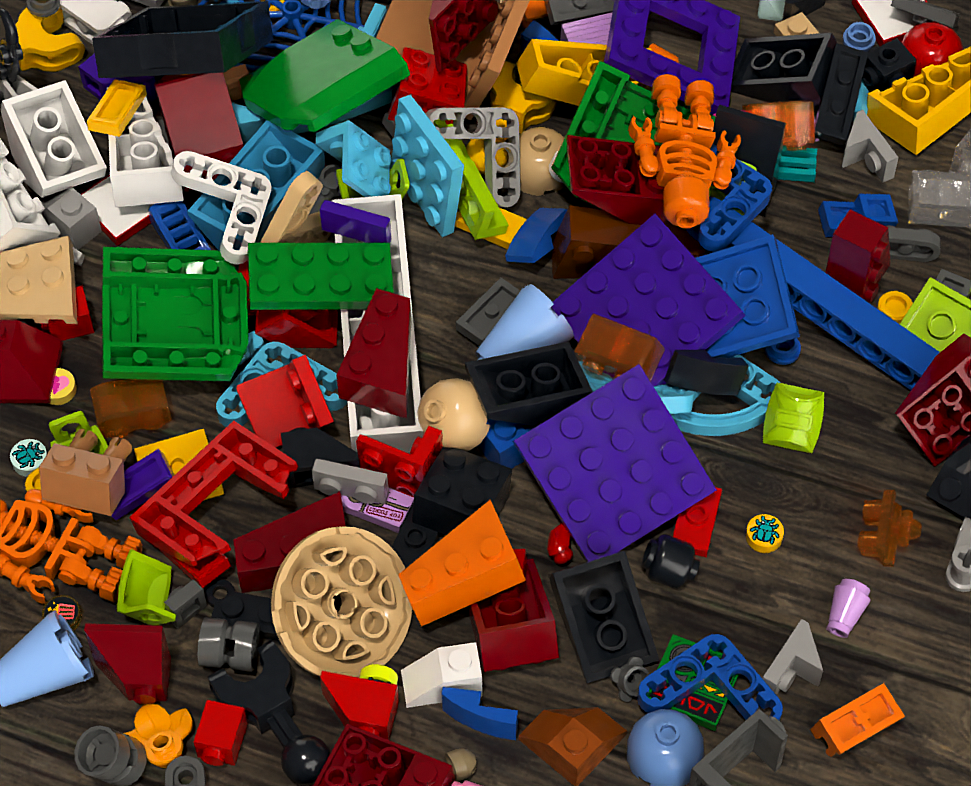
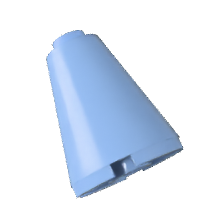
[475,284,574,360]
[0,610,94,707]

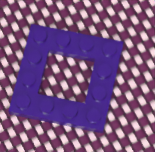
[604,0,740,114]

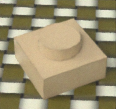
[774,12,819,36]

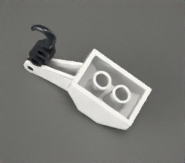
[0,8,107,198]

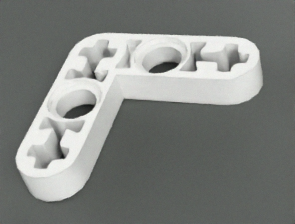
[171,151,272,264]

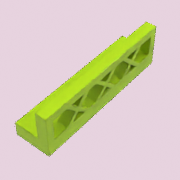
[433,119,509,240]

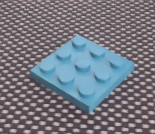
[390,94,464,237]

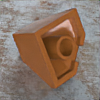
[518,707,627,786]

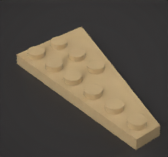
[0,236,78,324]

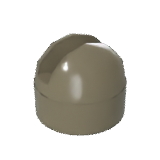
[445,748,476,782]

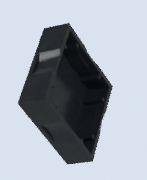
[92,1,273,78]

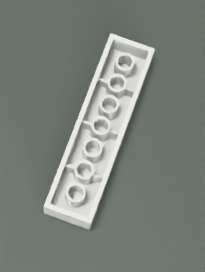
[332,194,424,454]

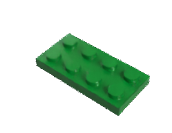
[247,243,394,310]

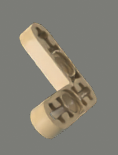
[260,171,332,243]

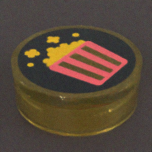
[42,595,82,631]

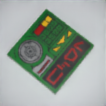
[648,634,740,732]

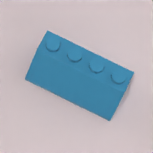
[187,120,325,251]

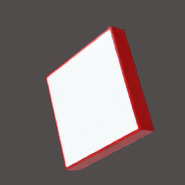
[851,0,935,46]
[81,174,154,246]

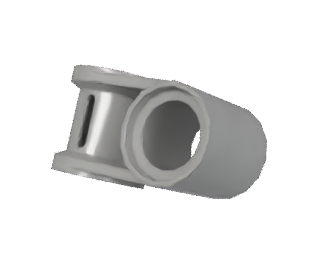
[945,517,971,592]

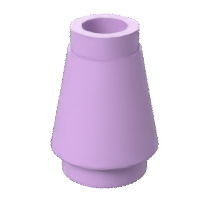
[827,579,871,638]

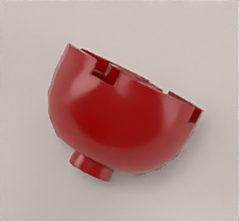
[901,22,963,77]

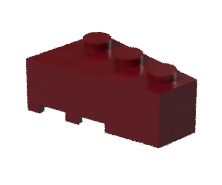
[826,209,891,303]
[336,288,412,419]
[233,491,346,593]

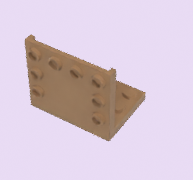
[376,0,530,120]

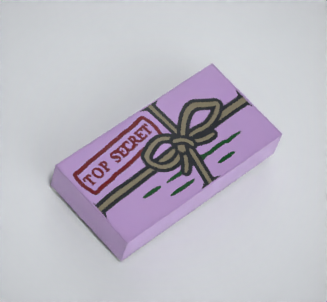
[341,488,414,533]

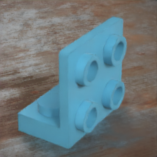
[316,120,391,197]

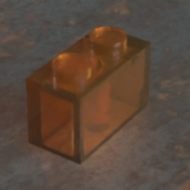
[574,313,665,380]

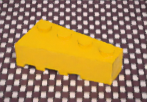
[516,39,652,106]
[867,46,971,155]

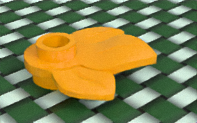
[124,704,193,768]

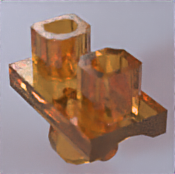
[858,490,922,567]

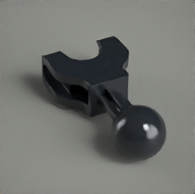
[207,640,330,785]

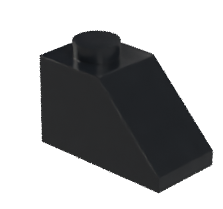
[281,427,360,488]

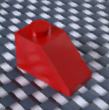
[320,671,399,740]

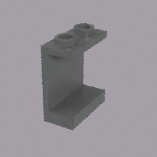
[689,708,788,786]

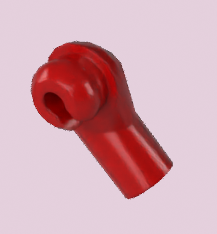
[547,523,573,565]

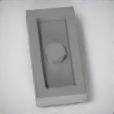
[312,459,389,504]

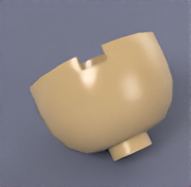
[506,127,565,196]
[417,378,490,451]

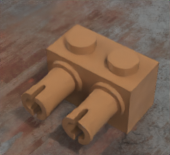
[39,429,132,516]

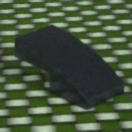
[664,350,749,395]

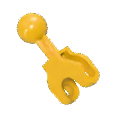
[15,7,85,72]
[466,61,559,175]

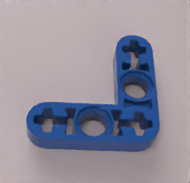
[698,144,772,252]
[637,634,783,721]

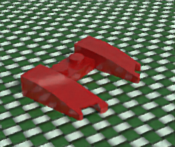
[129,420,298,567]

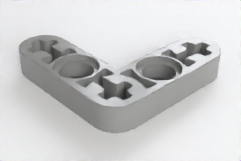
[425,107,520,207]

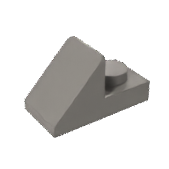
[842,110,899,183]
[763,619,823,695]

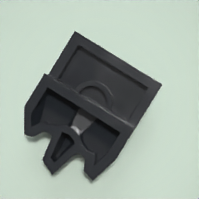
[926,435,971,519]

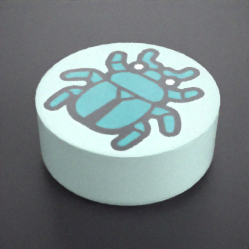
[10,439,47,477]

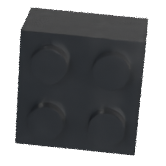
[412,447,512,535]

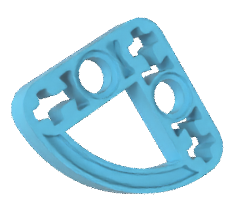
[665,355,780,436]

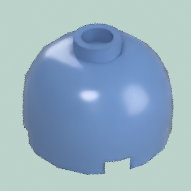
[627,709,704,786]

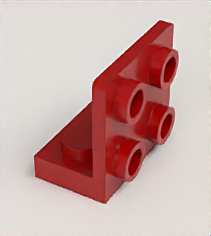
[388,47,467,124]
[236,354,334,448]
[356,426,443,497]

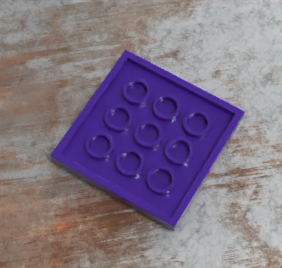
[551,214,746,386]
[512,364,717,562]

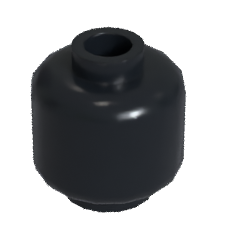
[641,534,700,589]

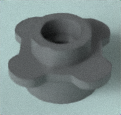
[610,656,650,702]

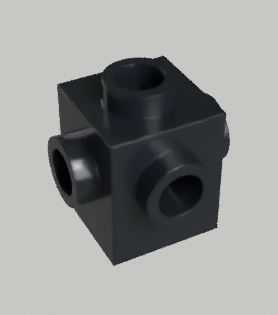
[862,38,917,92]

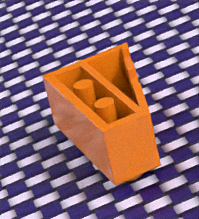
[398,500,526,627]

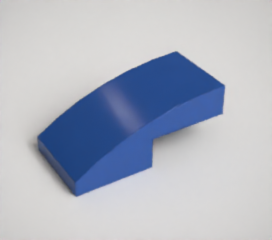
[818,194,898,237]
[505,208,567,263]
[442,687,518,741]

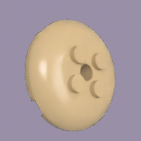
[271,527,412,677]

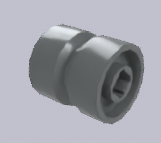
[197,617,260,672]
[74,725,147,786]

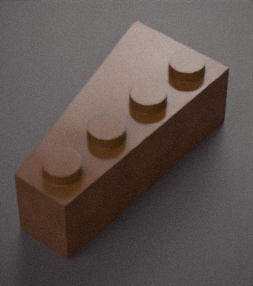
[551,205,706,279]

